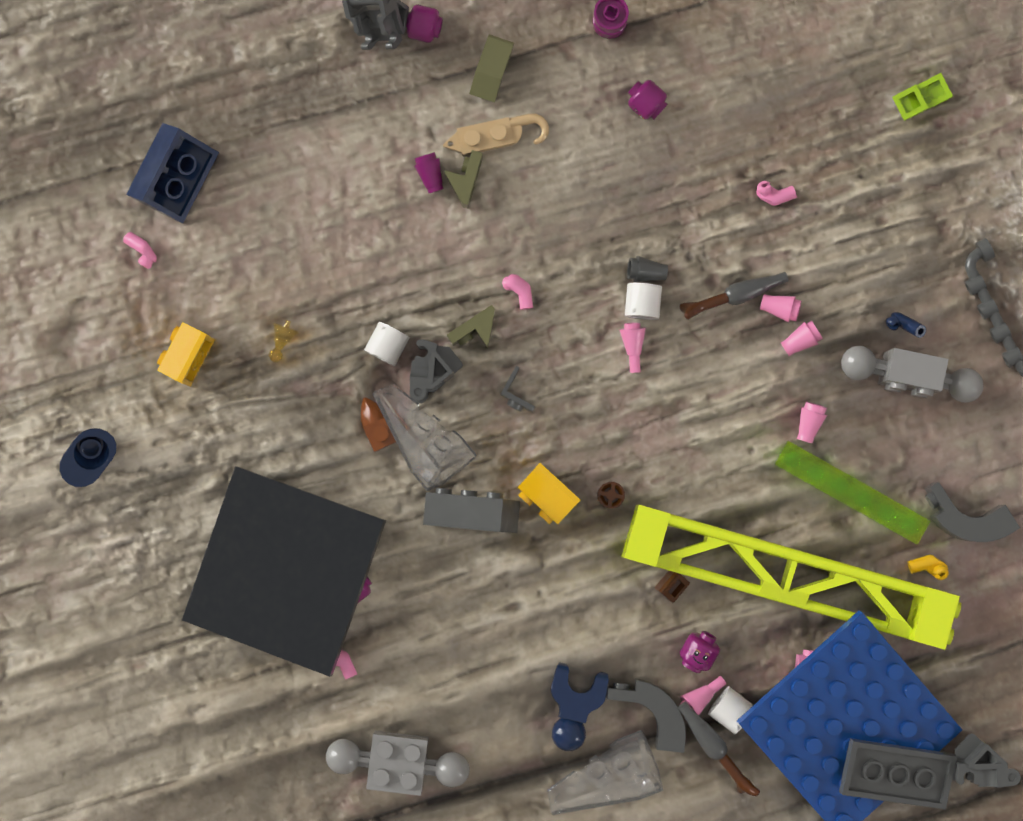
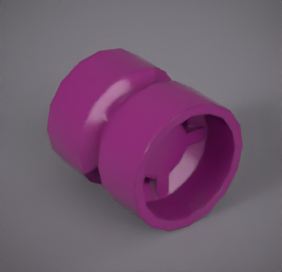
[592,0,629,39]

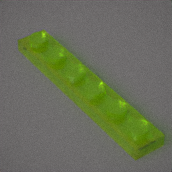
[774,441,931,545]

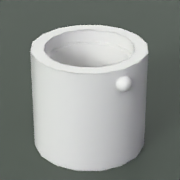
[625,283,662,320]
[364,321,410,366]
[708,686,753,734]

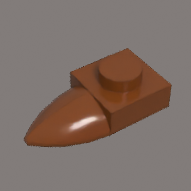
[361,397,399,452]

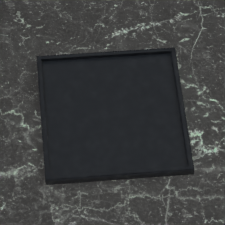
[182,466,386,677]

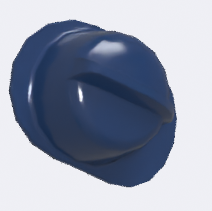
[59,428,117,487]

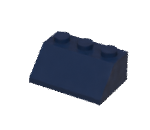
[126,123,219,224]

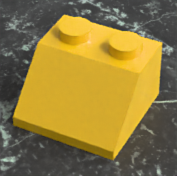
[157,322,215,387]
[518,463,580,524]

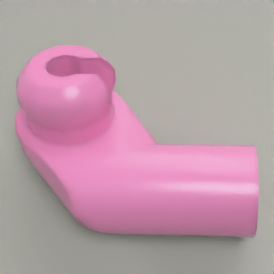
[756,181,797,206]
[123,232,157,269]
[502,274,533,310]
[336,650,357,680]

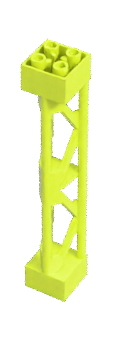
[621,505,961,650]

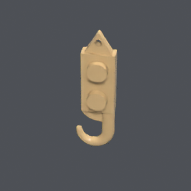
[443,113,549,156]

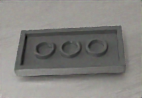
[839,738,957,810]

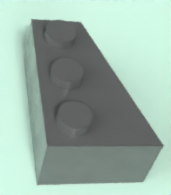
[423,488,520,533]

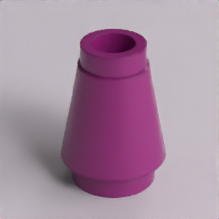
[414,152,444,194]

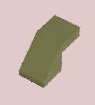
[469,34,514,103]

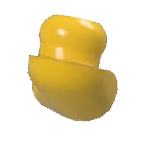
[907,555,949,580]

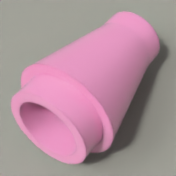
[760,294,802,322]
[781,320,823,356]
[797,402,827,443]

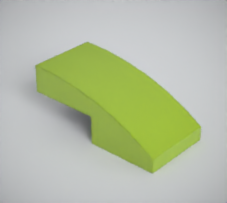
[892,73,953,121]

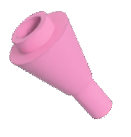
[619,322,646,373]
[680,676,726,715]

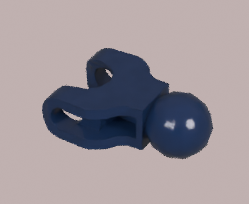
[550,662,609,751]

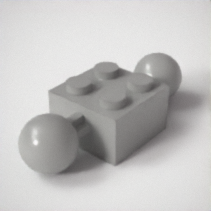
[841,346,984,403]
[326,730,470,796]

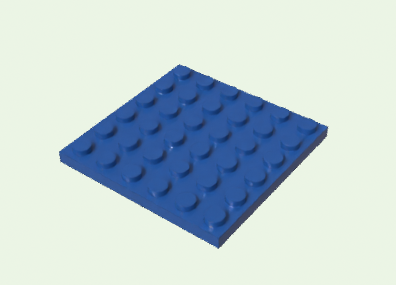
[737,611,962,821]

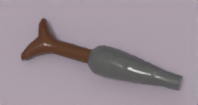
[680,272,789,320]
[678,701,760,796]

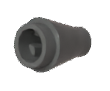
[627,256,668,282]

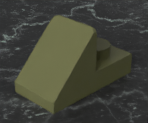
[444,150,483,209]
[447,305,495,349]

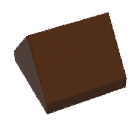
[654,571,690,603]

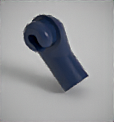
[886,312,926,338]

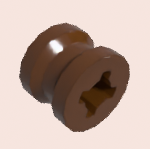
[597,482,625,509]

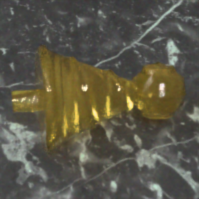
[268,320,298,362]

